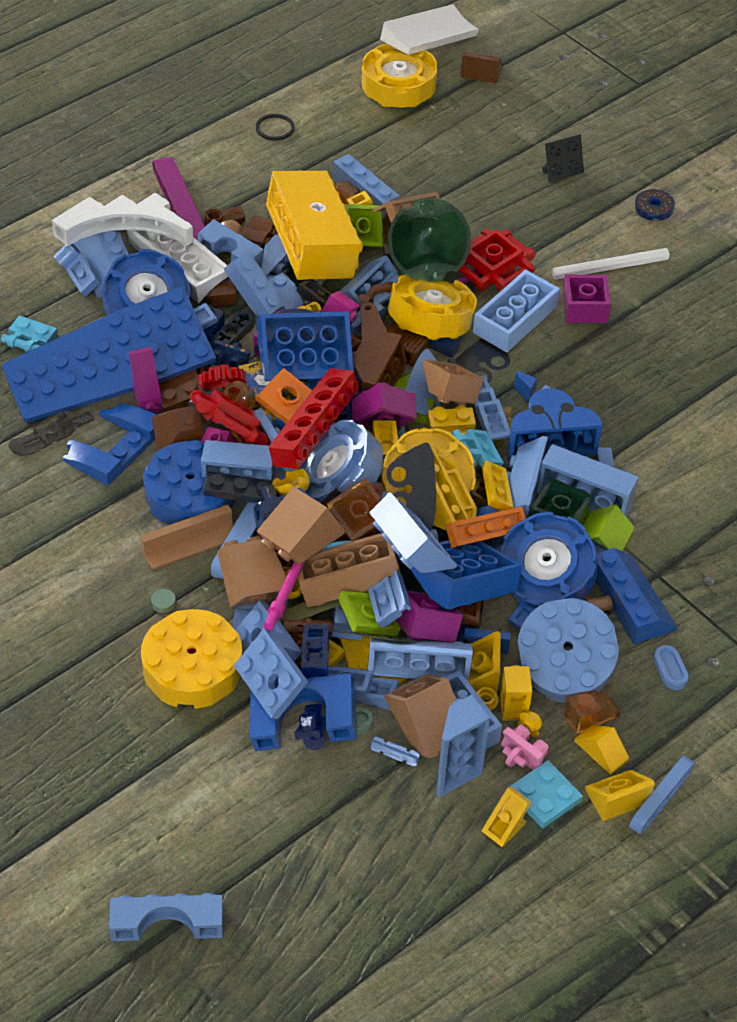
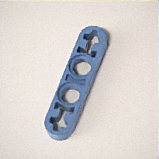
[629,755,696,835]

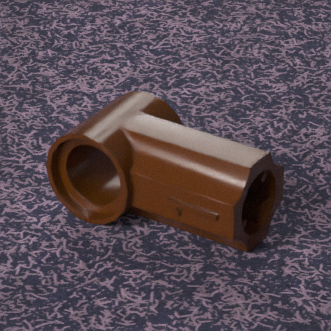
[205,206,245,226]

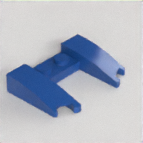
[63,403,157,486]

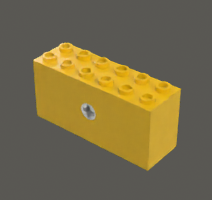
[266,171,363,285]

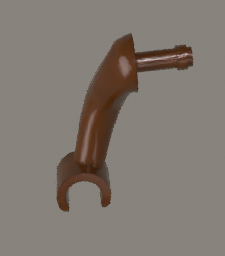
[359,282,393,305]

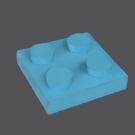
[510,760,583,829]

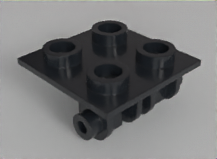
[542,134,584,182]

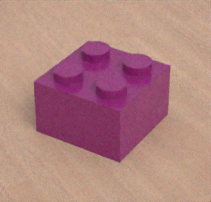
[562,275,611,323]
[351,383,417,429]
[396,590,463,642]

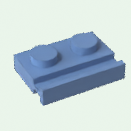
[368,570,412,628]

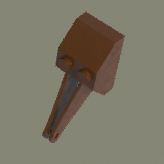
[352,302,407,393]

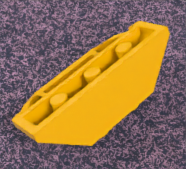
[430,446,477,531]

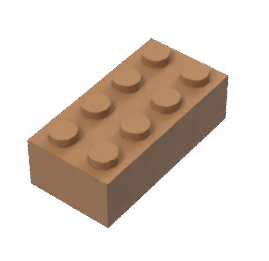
[298,533,401,608]

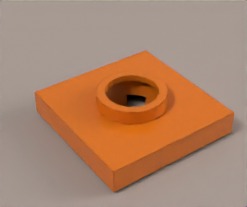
[255,368,312,424]

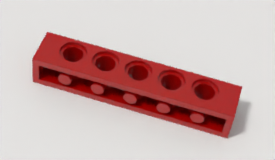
[268,368,358,469]

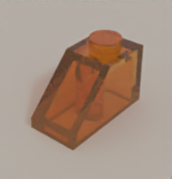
[564,691,620,734]

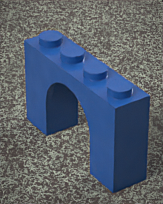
[250,673,357,751]

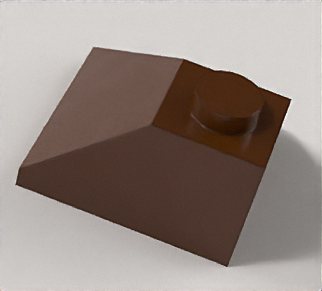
[152,406,203,451]

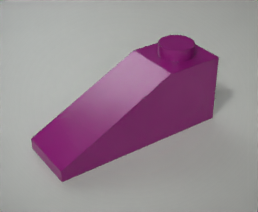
[129,347,163,414]

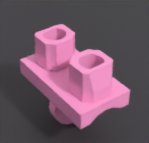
[501,724,549,770]

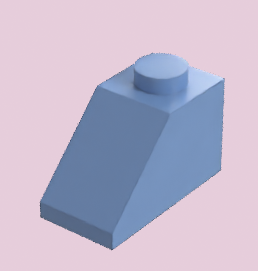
[269,273,304,311]

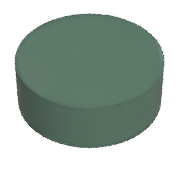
[151,589,176,613]
[356,708,374,734]

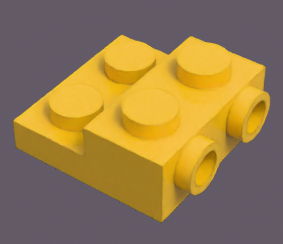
[427,405,476,449]

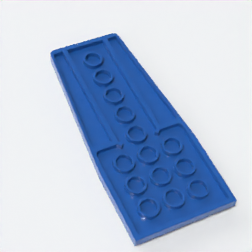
[2,286,216,422]

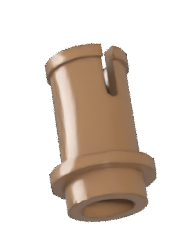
[584,595,613,611]

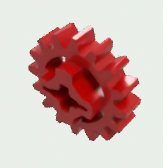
[198,364,247,393]

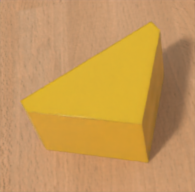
[574,725,629,775]

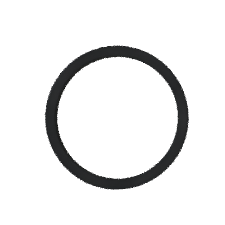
[255,114,294,141]

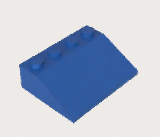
[256,311,354,381]
[411,540,522,610]

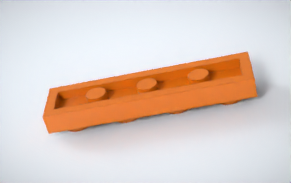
[445,507,526,548]

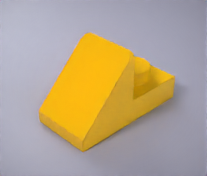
[482,787,532,847]

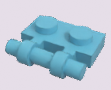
[1,316,58,353]
[452,429,504,467]

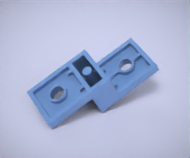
[234,601,308,719]

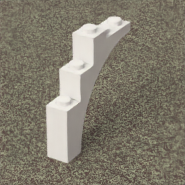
[52,193,193,246]

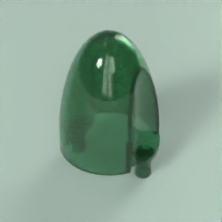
[388,198,471,282]

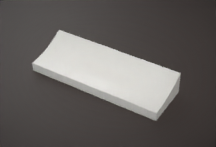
[380,4,478,55]
[127,229,228,303]

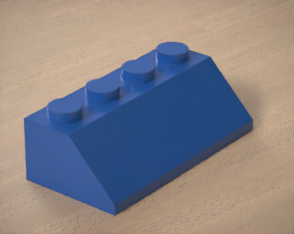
[595,548,677,644]

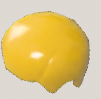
[272,469,310,496]

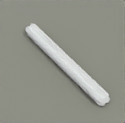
[552,248,670,280]

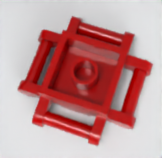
[452,229,536,292]
[190,389,269,445]

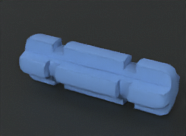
[371,736,420,766]

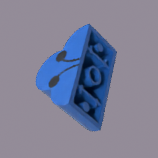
[507,388,602,462]

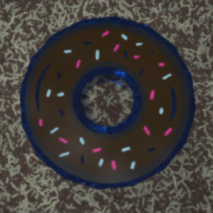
[635,189,675,221]

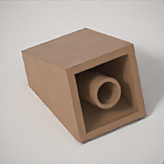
[257,487,345,564]
[217,536,286,608]
[384,674,456,758]

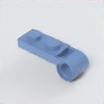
[54,244,100,296]

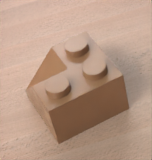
[422,360,484,405]

